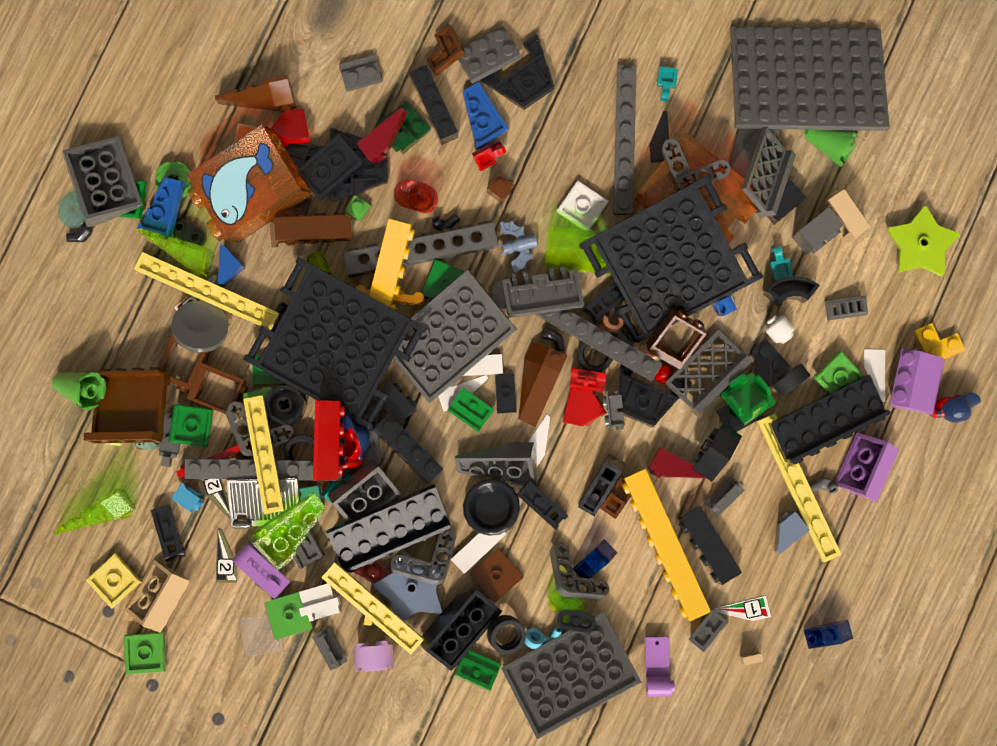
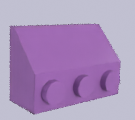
[890,348,945,415]
[835,432,899,503]

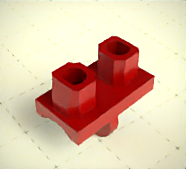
[569,368,607,392]

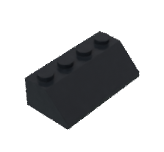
[420,582,502,671]

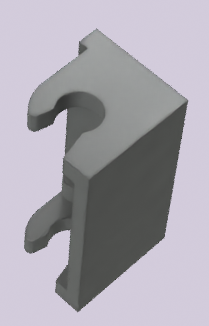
[688,609,729,653]

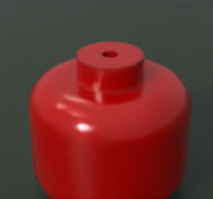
[654,364,673,385]

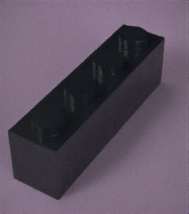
[409,65,458,145]
[372,414,443,484]
[679,506,742,585]

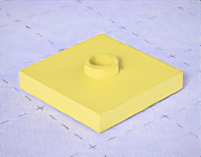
[86,553,142,609]

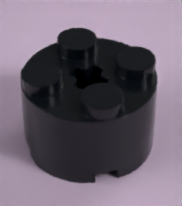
[265,385,306,425]

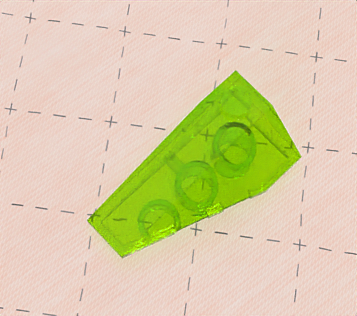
[250,492,326,571]

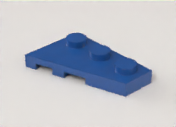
[462,82,509,150]
[137,177,185,238]

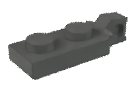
[159,413,181,467]

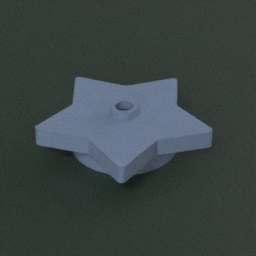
[373,550,442,621]

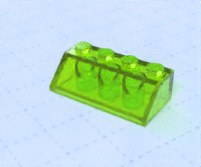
[544,226,611,275]

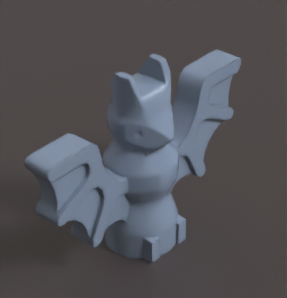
[498,221,538,274]

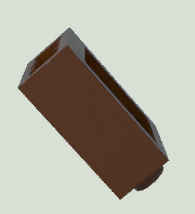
[646,307,707,369]
[158,335,211,393]
[187,363,248,414]

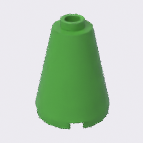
[804,130,860,167]
[52,371,106,410]

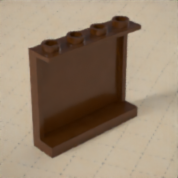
[83,367,168,444]

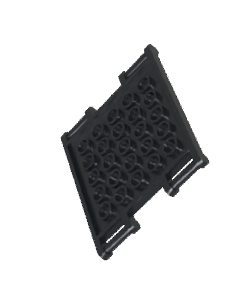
[578,174,764,343]
[243,257,427,430]

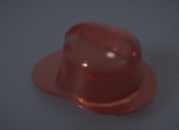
[394,179,438,213]

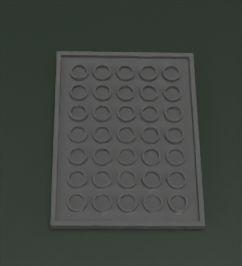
[730,26,890,131]

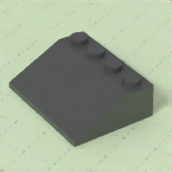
[63,136,143,227]

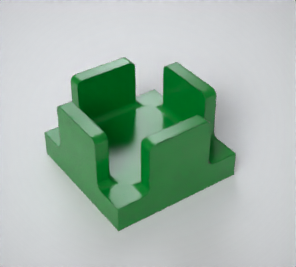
[721,372,776,425]

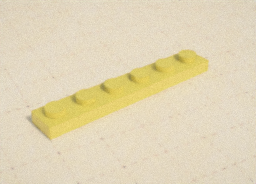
[243,395,284,514]
[321,562,424,654]

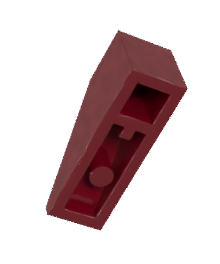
[357,108,408,163]
[647,448,706,479]

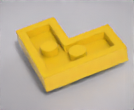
[913,323,965,359]

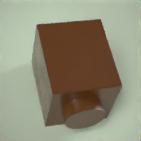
[487,173,513,204]

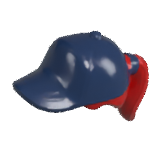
[929,393,981,423]
[341,415,370,470]

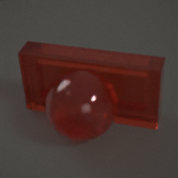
[354,562,393,584]

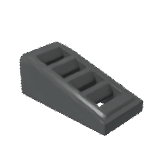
[825,296,868,321]

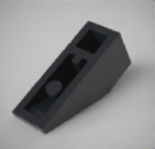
[578,454,625,517]

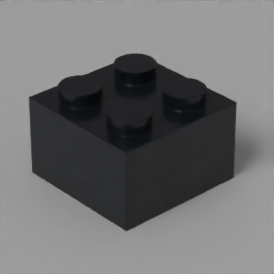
[692,423,742,482]

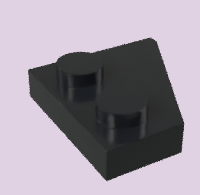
[750,338,791,386]

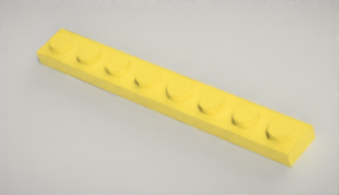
[134,252,281,331]
[757,413,842,562]

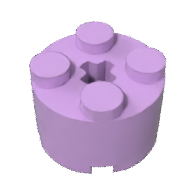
[353,641,394,673]

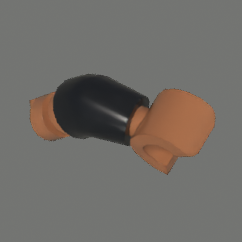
[600,315,656,359]

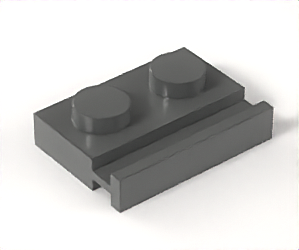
[339,54,383,92]
[282,521,325,569]

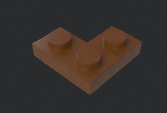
[427,23,466,76]

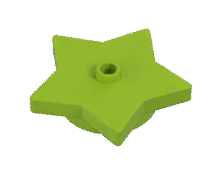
[886,206,960,276]

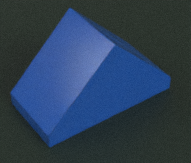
[218,245,245,286]

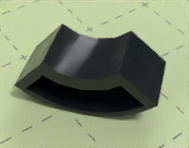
[763,277,820,306]

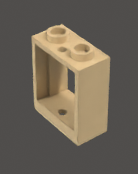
[820,189,870,244]

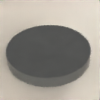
[171,301,228,353]

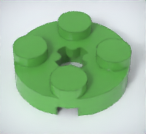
[155,162,194,199]

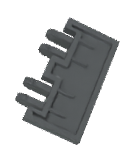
[501,265,584,318]

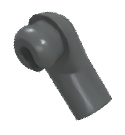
[809,477,838,494]

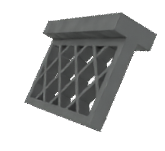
[741,127,796,218]
[665,330,753,416]

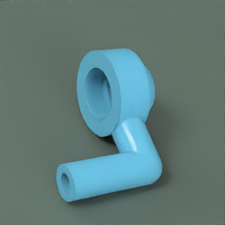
[525,626,563,649]

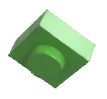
[344,195,371,222]

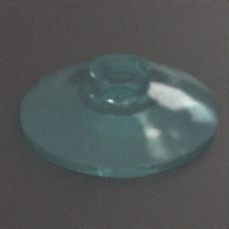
[58,192,85,229]

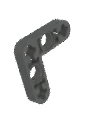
[661,139,731,190]
[225,402,294,456]
[390,530,456,585]
[550,542,610,600]

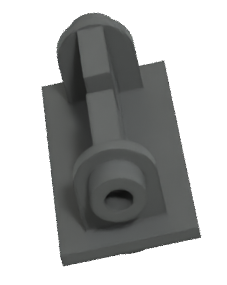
[603,391,625,431]
[704,477,745,517]
[312,627,348,671]

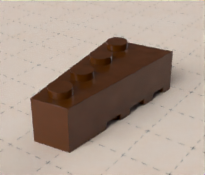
[270,212,352,248]

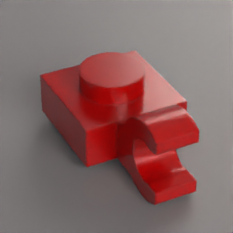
[471,141,507,171]

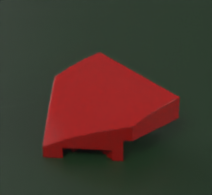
[268,109,310,147]
[563,387,607,427]

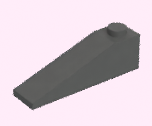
[727,128,780,187]
[455,442,537,486]

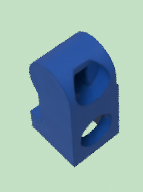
[712,295,738,316]

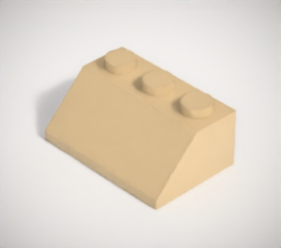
[125,560,190,633]

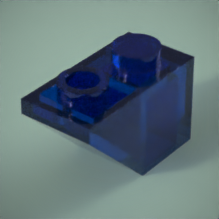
[573,539,617,578]
[804,620,853,649]

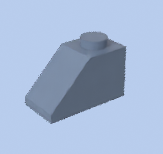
[774,511,810,554]

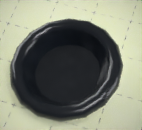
[463,478,520,536]

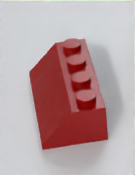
[313,400,345,481]

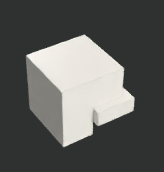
[299,583,341,621]

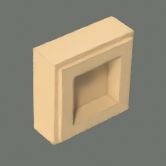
[740,652,763,665]

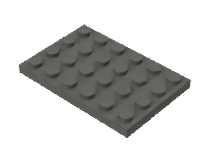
[393,270,518,403]
[501,612,642,739]

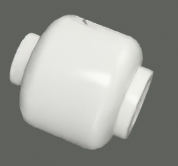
[765,315,794,344]

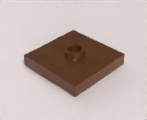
[469,548,524,603]

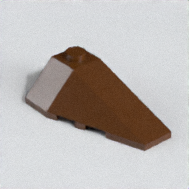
[215,75,296,112]
[518,342,568,427]

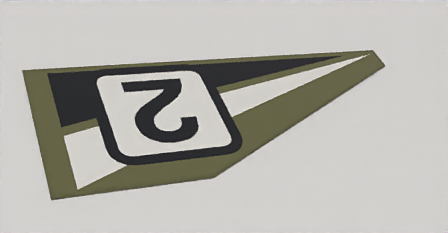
[199,479,231,519]
[216,529,237,583]

